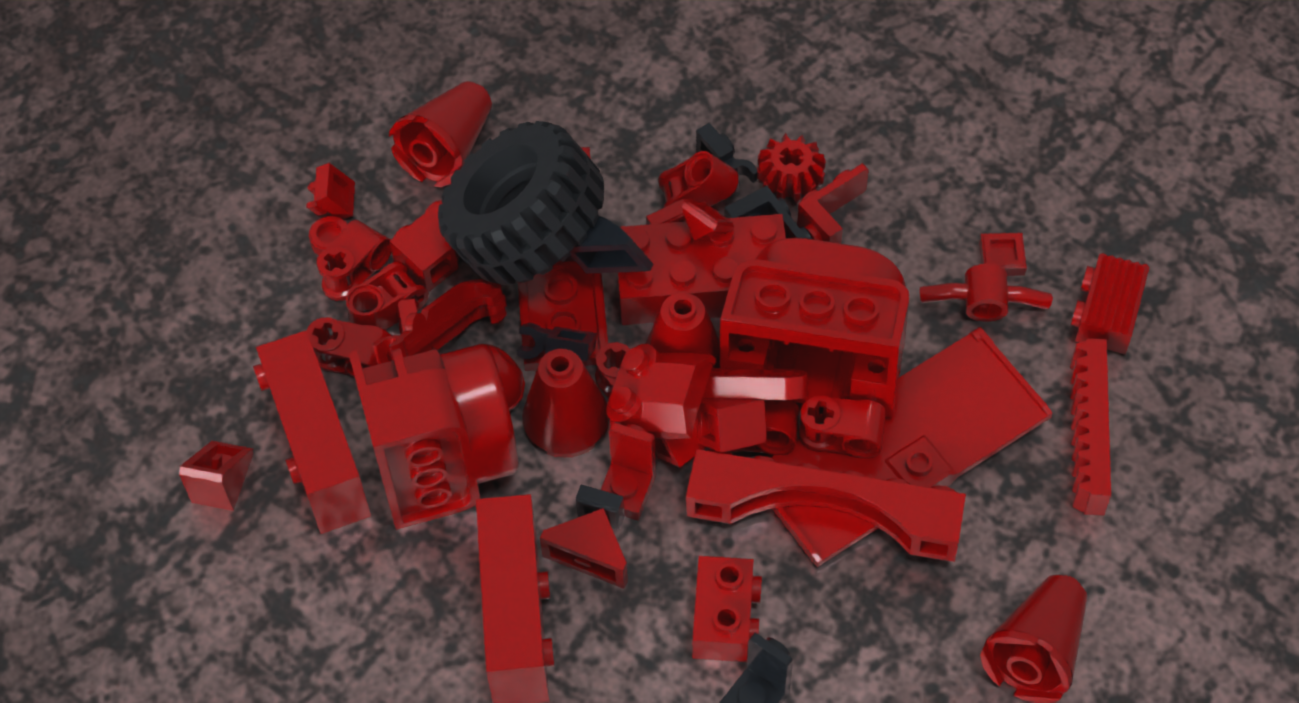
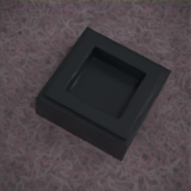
[576,484,625,530]

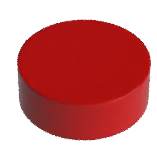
[309,216,347,255]

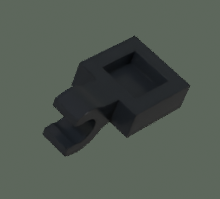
[696,122,757,194]
[517,323,597,361]

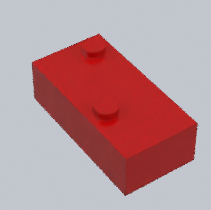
[253,330,371,534]
[476,494,554,703]

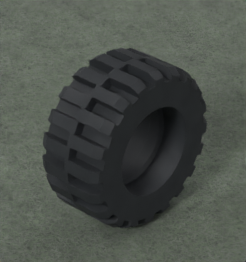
[438,121,604,285]

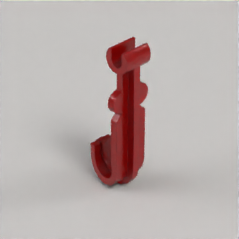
[373,279,507,364]

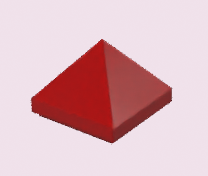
[682,201,735,241]

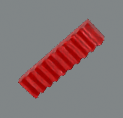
[1070,338,1111,516]

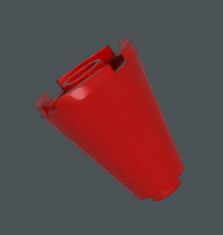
[389,81,492,187]
[645,293,720,368]
[522,349,609,458]
[980,575,1088,703]

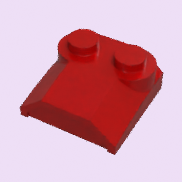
[607,344,716,439]

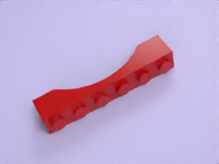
[686,449,966,562]

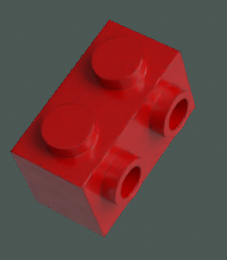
[692,556,762,662]

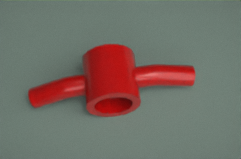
[919,264,1053,322]

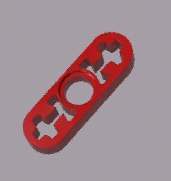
[703,368,808,400]

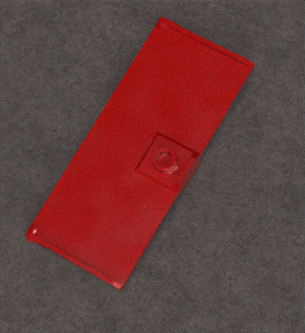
[770,327,1053,568]

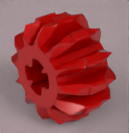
[757,133,826,204]

